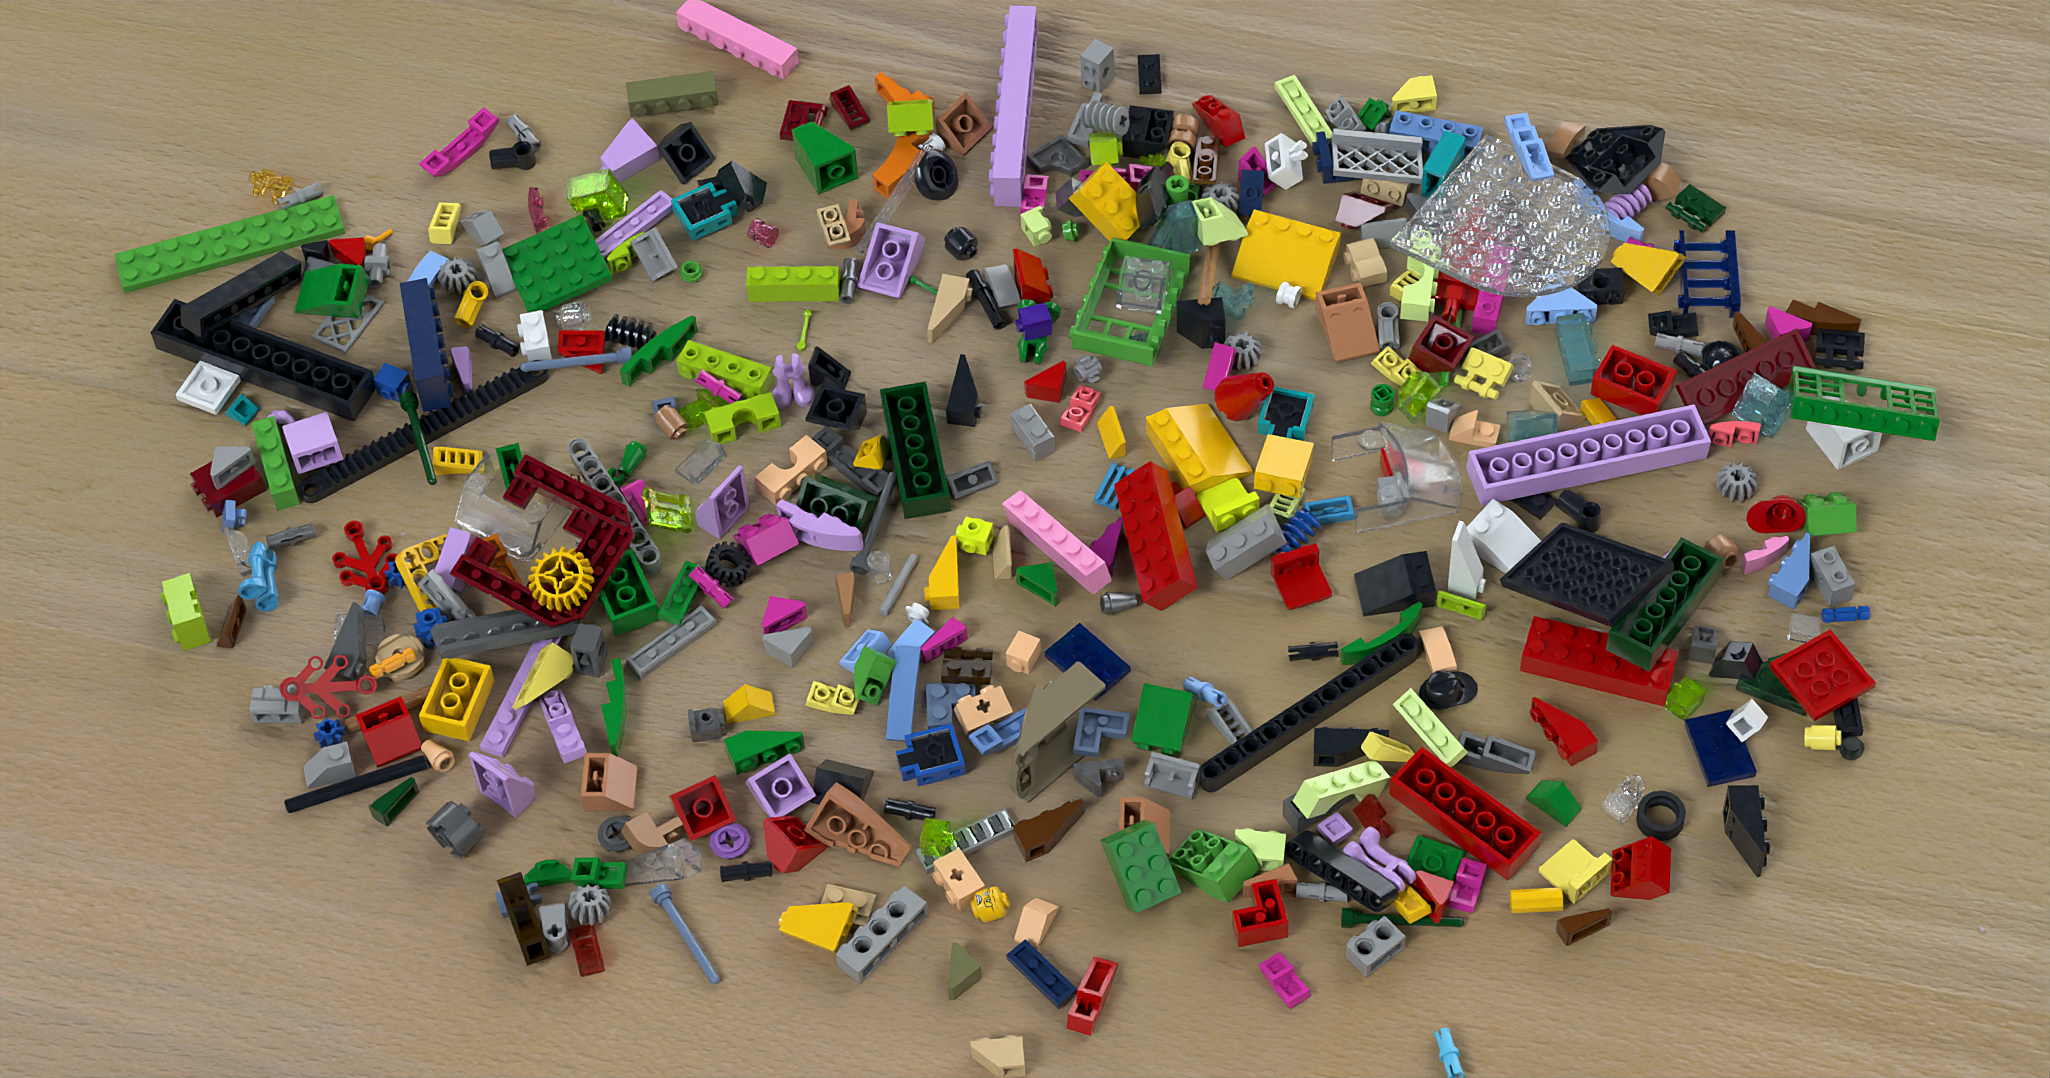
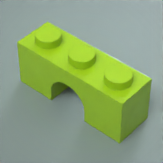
[704,392,781,447]

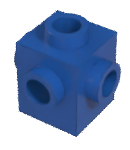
[413,607,448,648]

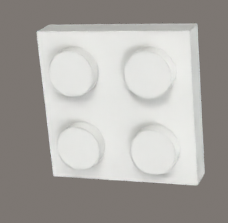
[176,361,241,415]

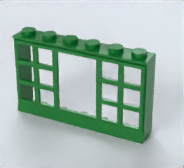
[1789,366,1940,441]

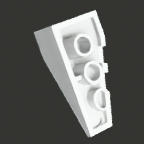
[1447,521,1486,601]

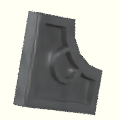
[1026,135,1089,177]

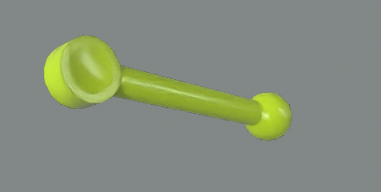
[797,309,812,351]

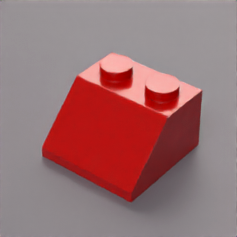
[1013,248,1053,304]
[668,775,736,841]

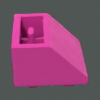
[733,513,799,566]

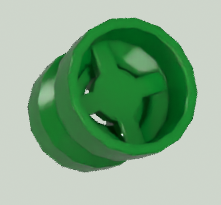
[1370,384,1394,416]

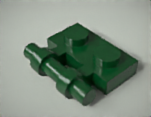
[1666,184,1726,233]

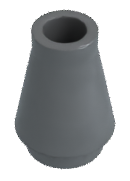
[1100,592,1137,616]

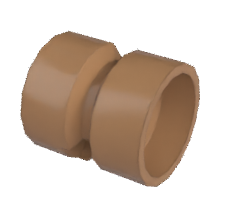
[1166,114,1200,156]

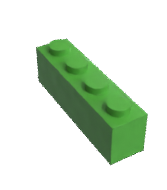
[251,416,300,511]

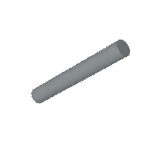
[879,554,918,616]

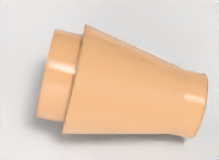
[421,739,455,773]

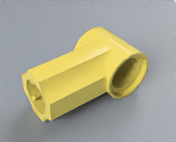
[1165,142,1193,183]

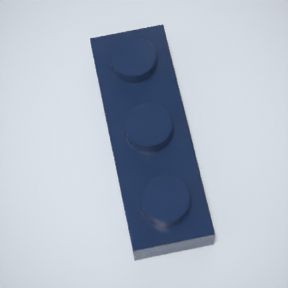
[1006,939,1077,1009]

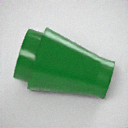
[618,441,647,477]

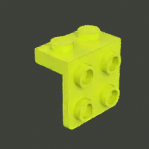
[1196,478,1259,532]

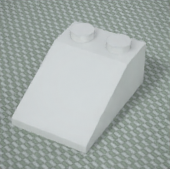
[1466,499,1541,574]

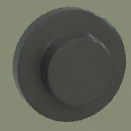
[1839,736,1864,760]

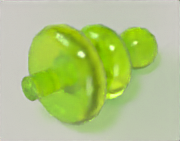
[1139,153,1166,168]

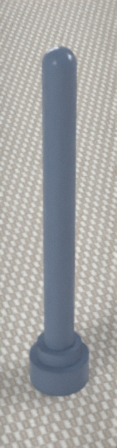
[520,347,632,372]
[649,883,720,984]

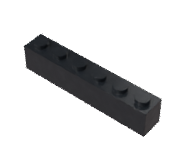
[181,251,302,337]

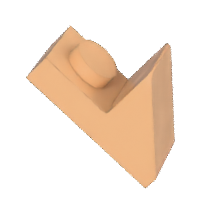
[1449,410,1500,447]

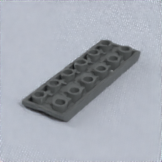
[430,609,582,659]

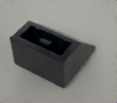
[1122,105,1174,159]

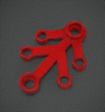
[332,520,397,595]
[279,655,377,720]

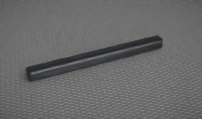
[284,755,429,813]

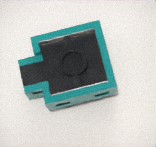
[671,182,738,241]
[1258,386,1315,441]

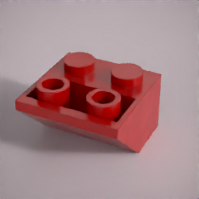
[355,696,422,768]
[1610,836,1671,900]

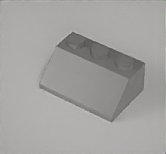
[1206,504,1287,580]

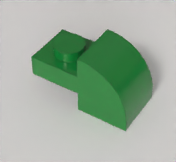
[570,857,628,889]

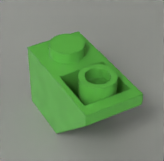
[854,645,897,706]

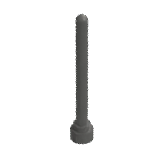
[849,472,897,575]

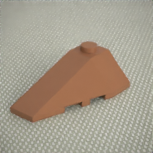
[804,782,912,867]

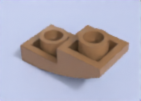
[1545,121,1585,159]

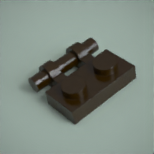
[941,647,993,685]

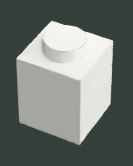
[1726,699,1768,742]

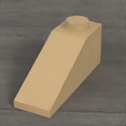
[927,274,973,343]

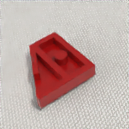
[557,330,605,374]

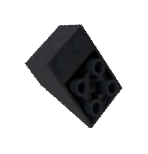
[1722,785,1770,877]

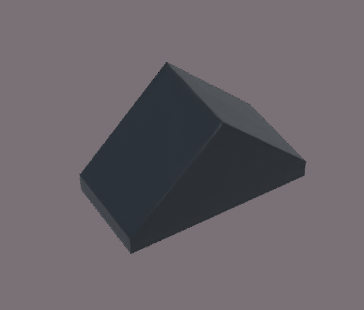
[808,346,851,390]

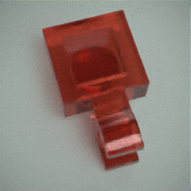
[1353,794,1395,838]

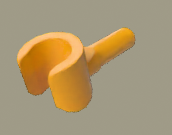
[364,229,393,251]

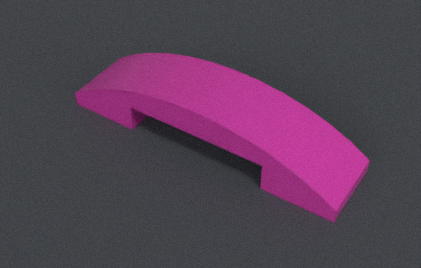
[419,107,499,177]

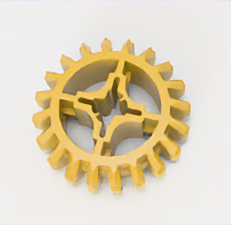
[528,546,594,612]

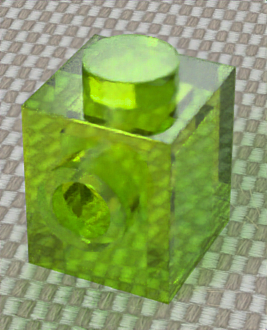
[1665,676,1706,722]
[920,818,954,857]

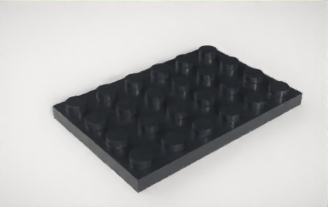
[1500,522,1674,627]

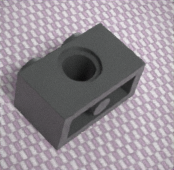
[570,623,608,678]

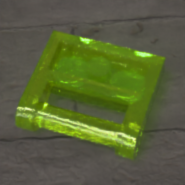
[642,487,694,534]

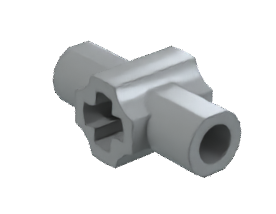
[364,243,391,288]

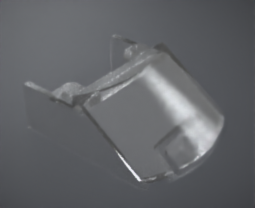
[1331,421,1462,534]

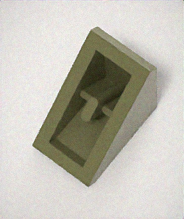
[948,942,982,1000]

